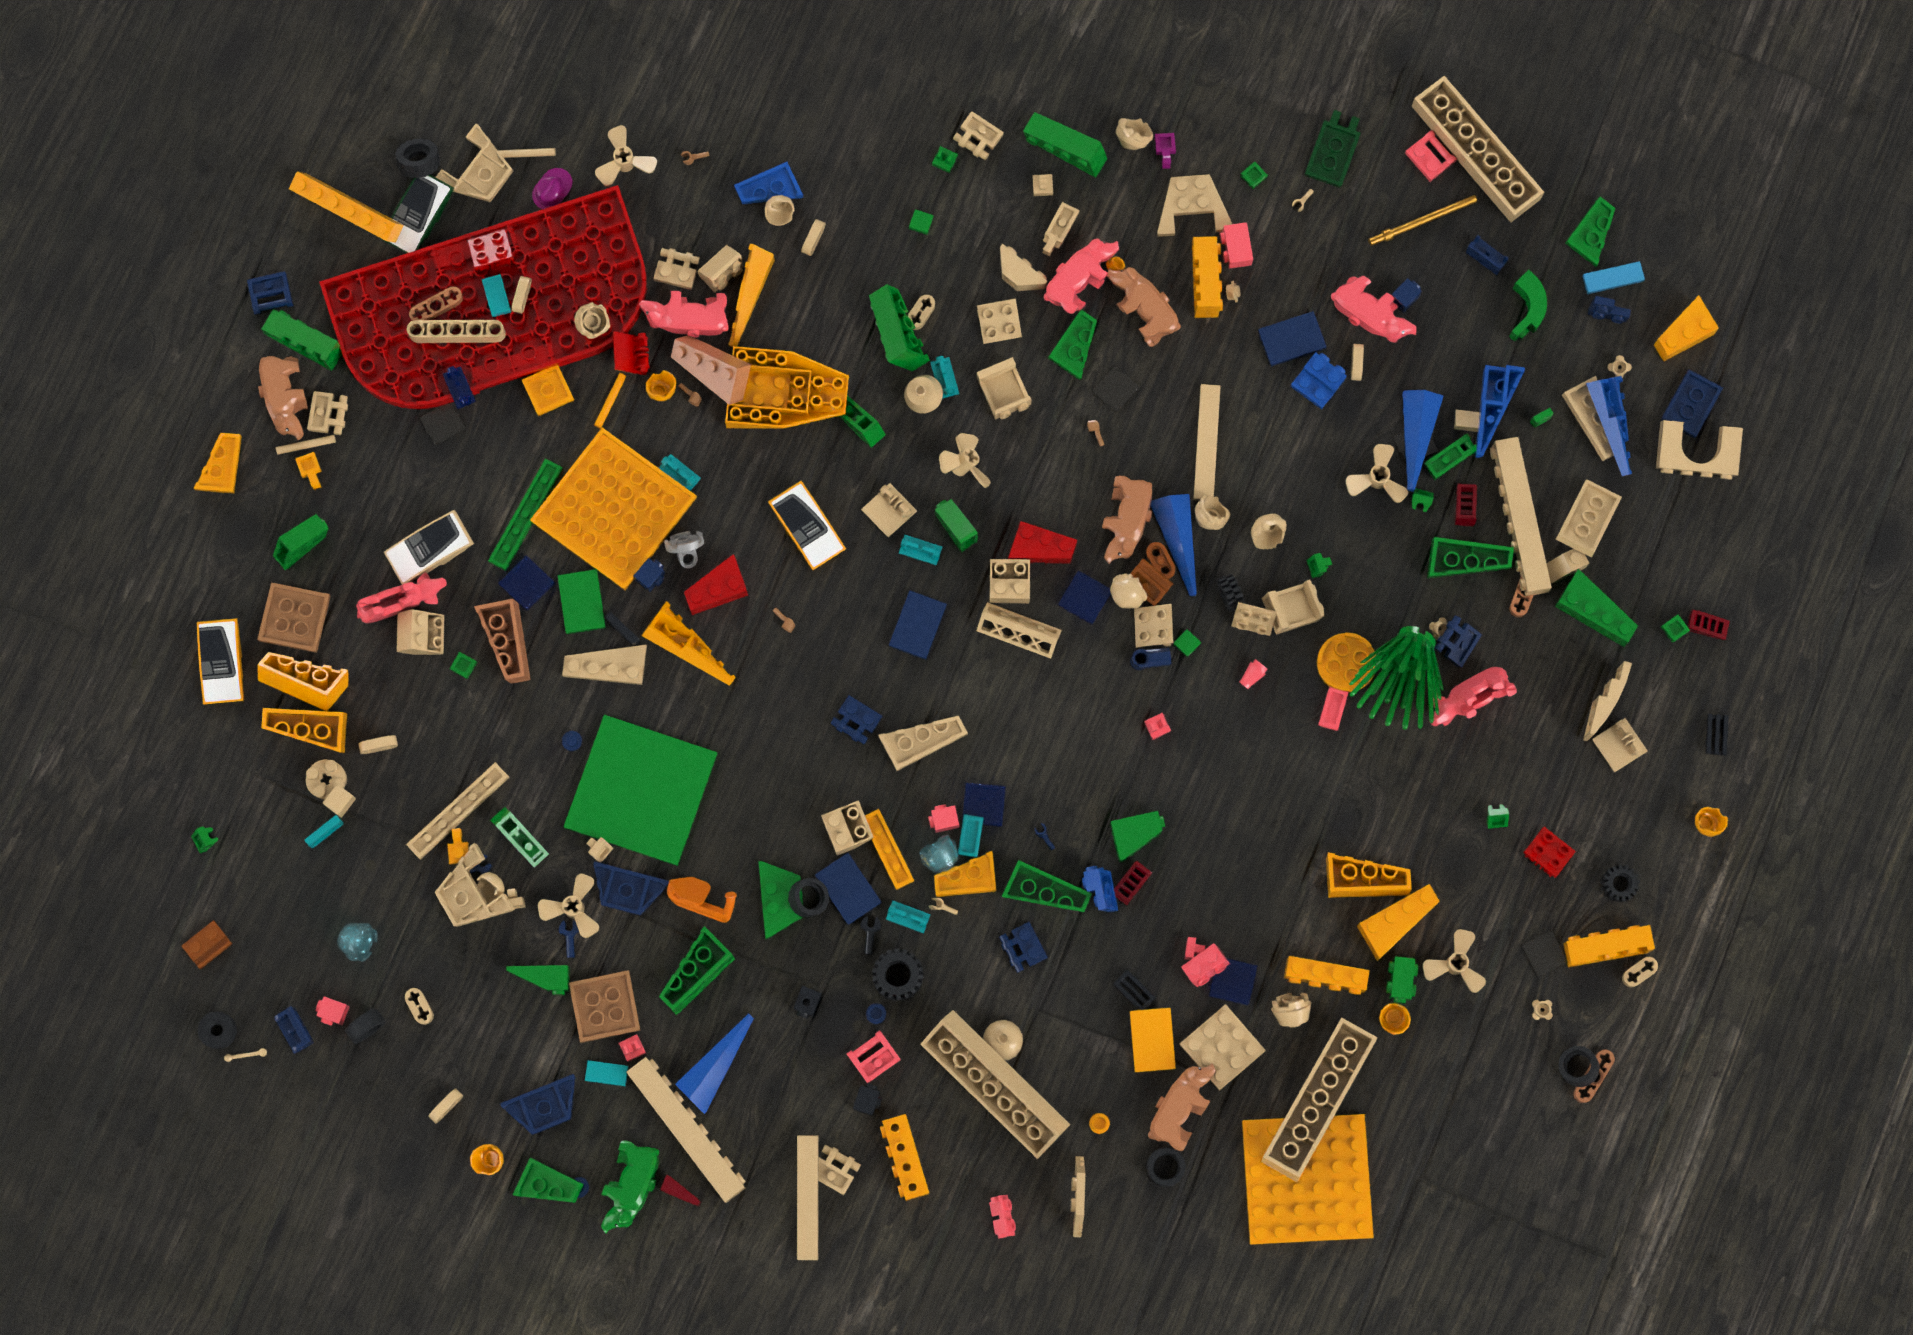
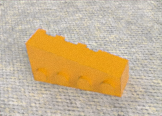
[1192,237,1223,318]
[258,652,348,711]
[1563,925,1655,967]

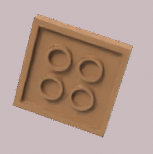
[257,583,331,653]
[569,970,641,1043]

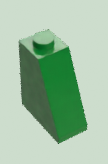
[935,499,978,552]
[273,514,329,570]
[1110,811,1165,863]

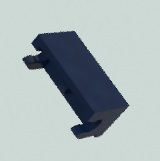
[1466,235,1509,275]
[275,1006,314,1054]

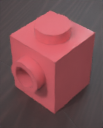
[928,804,959,833]
[316,997,350,1026]

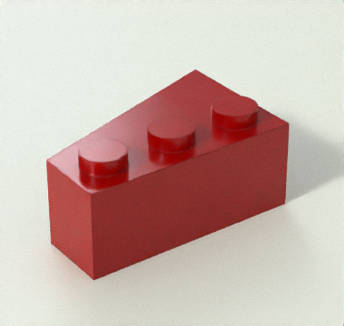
[1008,521,1077,564]
[684,554,748,615]

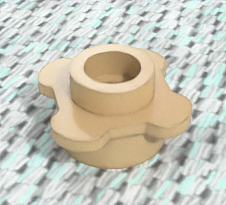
[1226,281,1241,303]
[1608,355,1632,378]
[1429,618,1447,641]
[1532,1000,1553,1020]

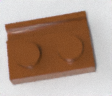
[1130,558,1174,606]
[182,920,233,969]

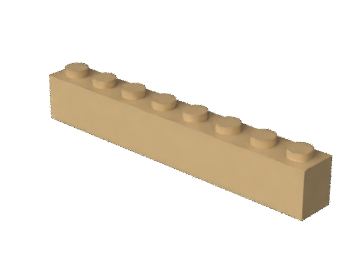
[1490,437,1552,596]
[627,1057,746,1203]

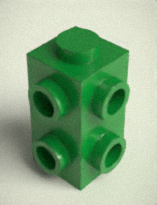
[1386,956,1418,1004]

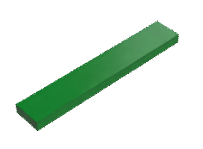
[488,459,563,571]

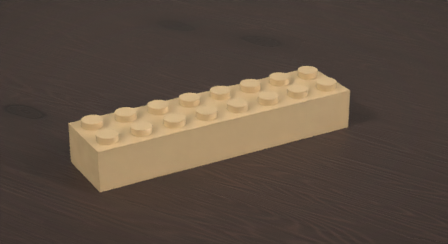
[1412,76,1544,222]
[920,1010,1070,1159]
[1261,1018,1377,1182]

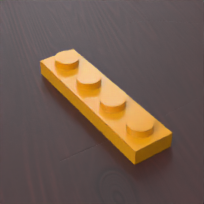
[865,809,914,890]

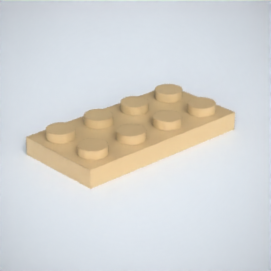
[1556,479,1622,557]

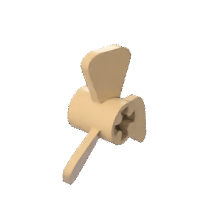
[595,125,657,187]
[939,433,991,488]
[1346,444,1408,503]
[538,874,599,938]
[1422,929,1486,993]

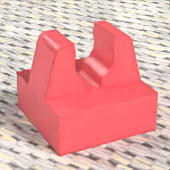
[1144,713,1171,740]
[1184,937,1205,960]
[619,1034,646,1062]

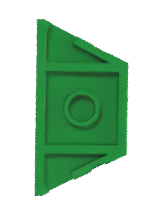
[758,861,803,939]

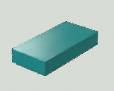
[482,274,511,318]
[958,814,984,857]
[305,815,343,848]
[585,1060,629,1087]

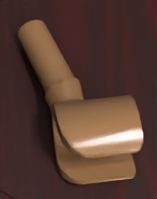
[681,151,709,165]
[679,383,702,407]
[1087,420,1104,447]
[773,608,795,633]

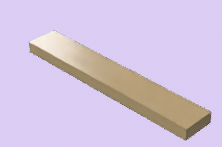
[1193,384,1220,501]
[406,762,510,860]
[797,1135,819,1260]

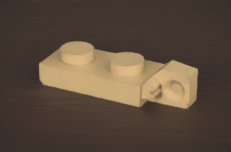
[1043,202,1080,256]

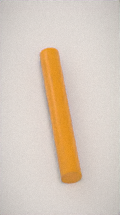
[594,373,626,429]

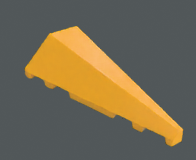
[729,244,774,347]
[642,601,735,685]

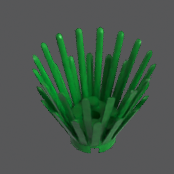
[1349,626,1444,730]

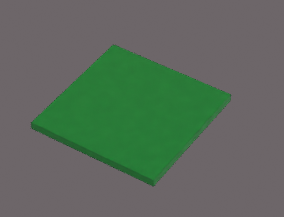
[564,715,718,866]

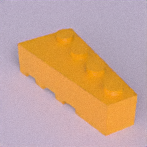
[262,708,347,753]
[1326,852,1412,898]
[1357,884,1440,961]

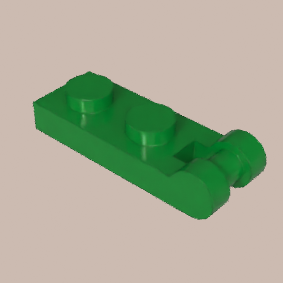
[1423,433,1476,480]

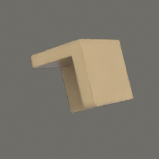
[323,785,356,818]

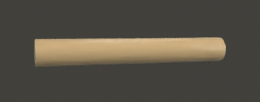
[498,148,556,158]
[276,435,336,455]

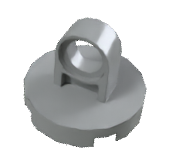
[664,531,704,568]

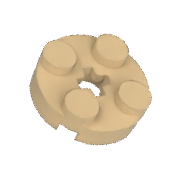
[306,759,347,800]

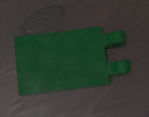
[1304,109,1361,188]

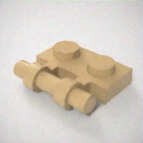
[953,111,1004,160]
[654,248,700,290]
[307,391,348,435]
[818,1145,861,1195]

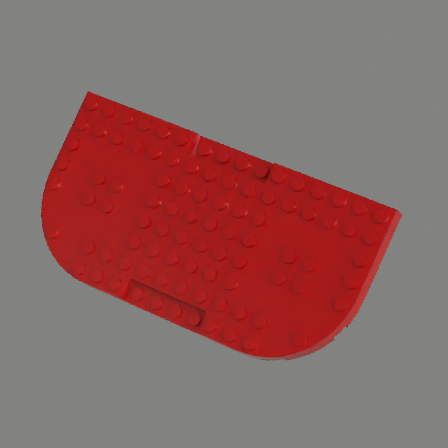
[319,185,647,409]

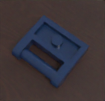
[247,271,294,315]

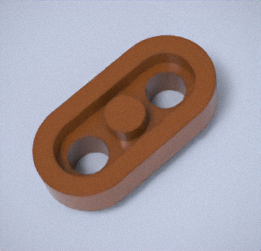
[1146,542,1175,579]

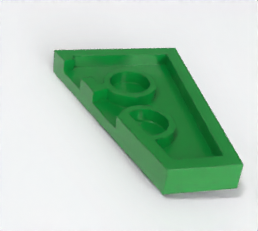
[1565,197,1615,267]
[1048,310,1097,380]
[513,1158,584,1203]

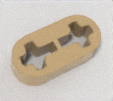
[801,219,826,256]
[512,276,532,314]
[908,295,935,330]
[1351,344,1364,381]
[359,735,398,754]
[1622,957,1658,987]
[405,988,434,1025]
[428,1088,463,1124]

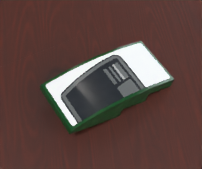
[380,175,454,253]

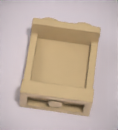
[976,357,1032,419]
[1262,580,1324,635]

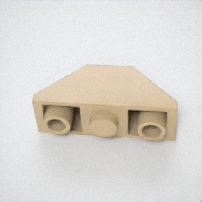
[1000,244,1047,291]

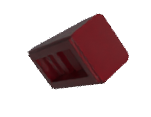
[1455,484,1477,526]
[1687,609,1730,640]
[1114,861,1152,906]
[660,1175,701,1206]

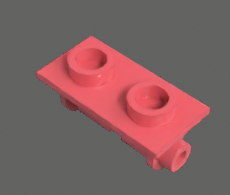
[989,1195,1016,1239]

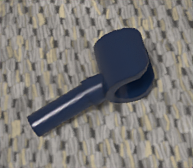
[1034,823,1055,851]

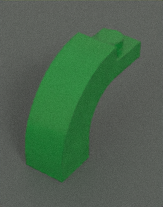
[1509,270,1547,342]

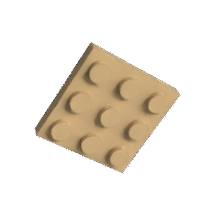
[1179,1004,1266,1091]

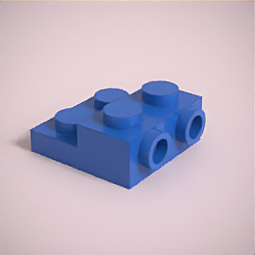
[1291,352,1347,410]
[1082,866,1118,912]

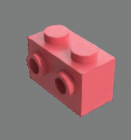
[1220,222,1253,269]
[1181,943,1230,987]

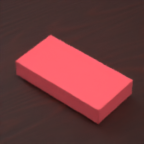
[1318,687,1349,731]

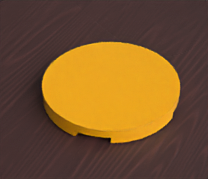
[1317,633,1376,692]

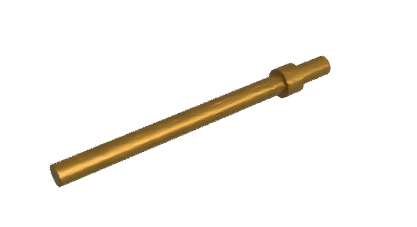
[1368,195,1477,246]

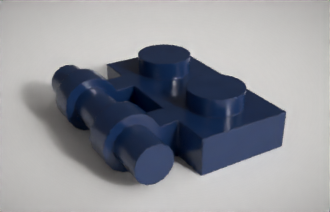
[1434,615,1482,668]
[831,695,883,745]
[999,922,1048,973]

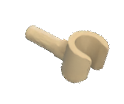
[1292,189,1314,212]
[929,898,958,915]

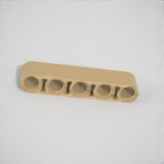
[407,320,506,343]

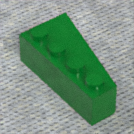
[1023,112,1107,178]
[869,284,930,371]
[261,309,342,371]
[1427,537,1514,578]
[1555,569,1638,647]
[1002,860,1093,912]
[659,926,735,1016]

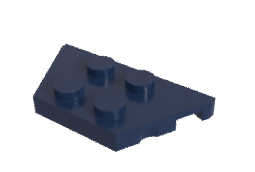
[593,861,669,916]
[500,1074,575,1135]

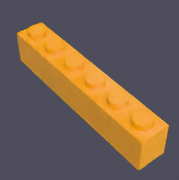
[289,171,404,243]

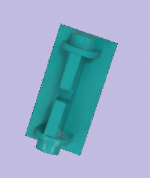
[930,356,959,399]
[659,454,701,491]
[899,535,943,565]
[886,901,931,934]

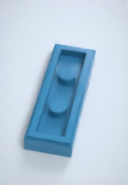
[1582,261,1645,294]

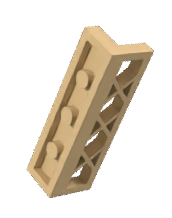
[976,602,1062,659]

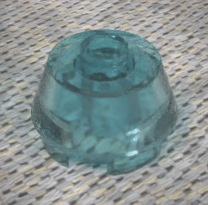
[919,835,959,873]
[337,923,378,962]

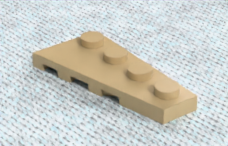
[1562,376,1614,461]
[562,645,647,685]
[878,716,968,771]

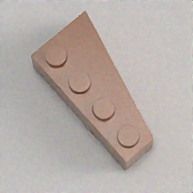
[671,335,751,405]
[474,599,531,684]

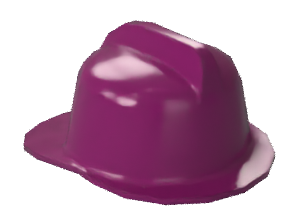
[532,168,573,209]

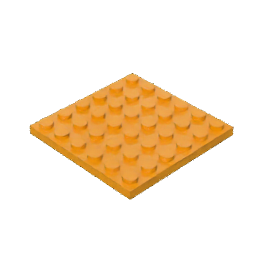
[530,428,697,590]
[1242,1114,1373,1245]

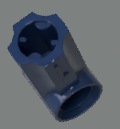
[1130,647,1171,670]

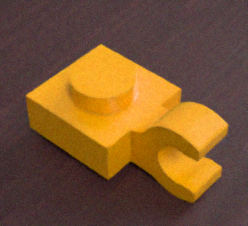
[296,452,322,490]
[448,828,469,865]

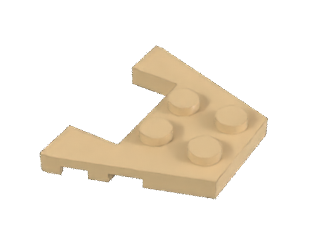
[436,124,513,202]
[1157,174,1232,237]
[435,843,515,927]
[1071,1156,1085,1237]

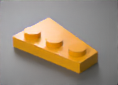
[934,851,996,897]

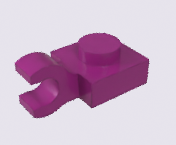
[1155,133,1176,169]

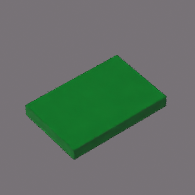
[557,569,606,634]

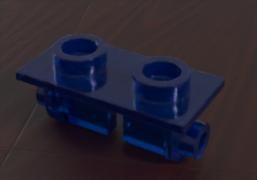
[443,366,476,409]

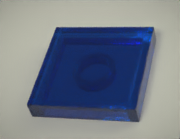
[498,555,555,611]
[1058,571,1111,625]
[962,783,1006,827]
[1209,959,1257,1006]

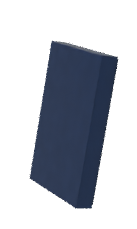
[1258,311,1327,367]
[1660,369,1723,439]
[889,591,947,660]
[815,853,882,925]

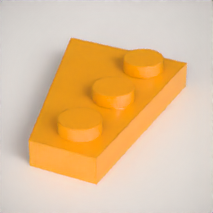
[194,433,242,494]

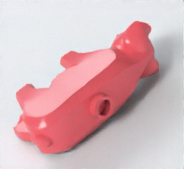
[1044,239,1119,314]
[1331,276,1416,343]
[638,291,729,338]
[356,572,447,623]
[1430,667,1517,726]

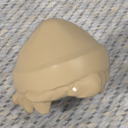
[1116,118,1153,150]
[574,302,610,339]
[1195,494,1230,530]
[1251,514,1287,550]
[1110,573,1147,609]

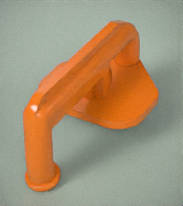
[667,877,737,923]

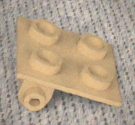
[977,298,1022,344]
[861,483,917,538]
[1231,602,1277,636]
[1134,604,1173,648]
[1592,718,1648,773]

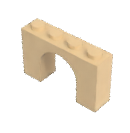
[1656,420,1743,480]

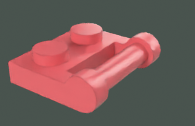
[1405,130,1457,182]
[847,1030,901,1084]

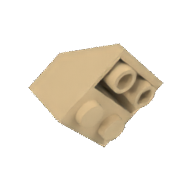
[698,245,743,293]
[990,559,1030,604]
[397,609,444,655]
[821,800,874,856]

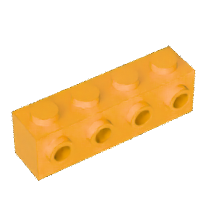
[1284,956,1370,995]
[880,1114,929,1201]

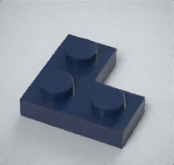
[1588,296,1631,324]

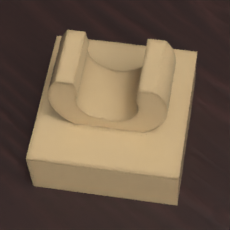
[1033,174,1053,196]
[586,837,613,863]
[507,888,525,909]

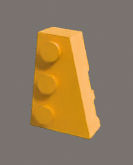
[1654,295,1719,362]

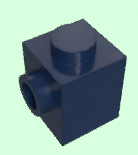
[1392,278,1422,313]
[633,558,665,592]

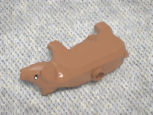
[1107,267,1181,347]
[258,356,308,440]
[1102,476,1152,564]
[1148,1063,1216,1151]

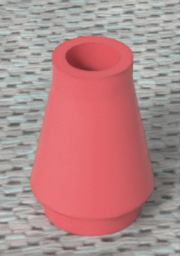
[1239,659,1268,689]

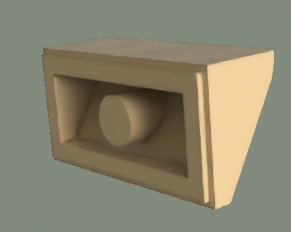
[1454,410,1479,432]

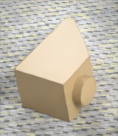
[1546,549,1589,584]

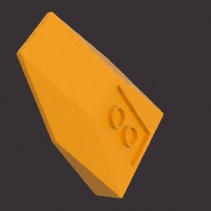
[725,346,849,429]

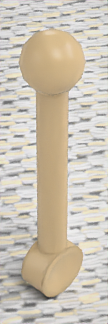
[224,1048,267,1062]

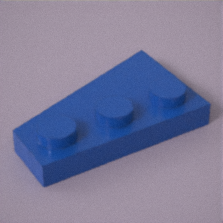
[734,162,804,204]

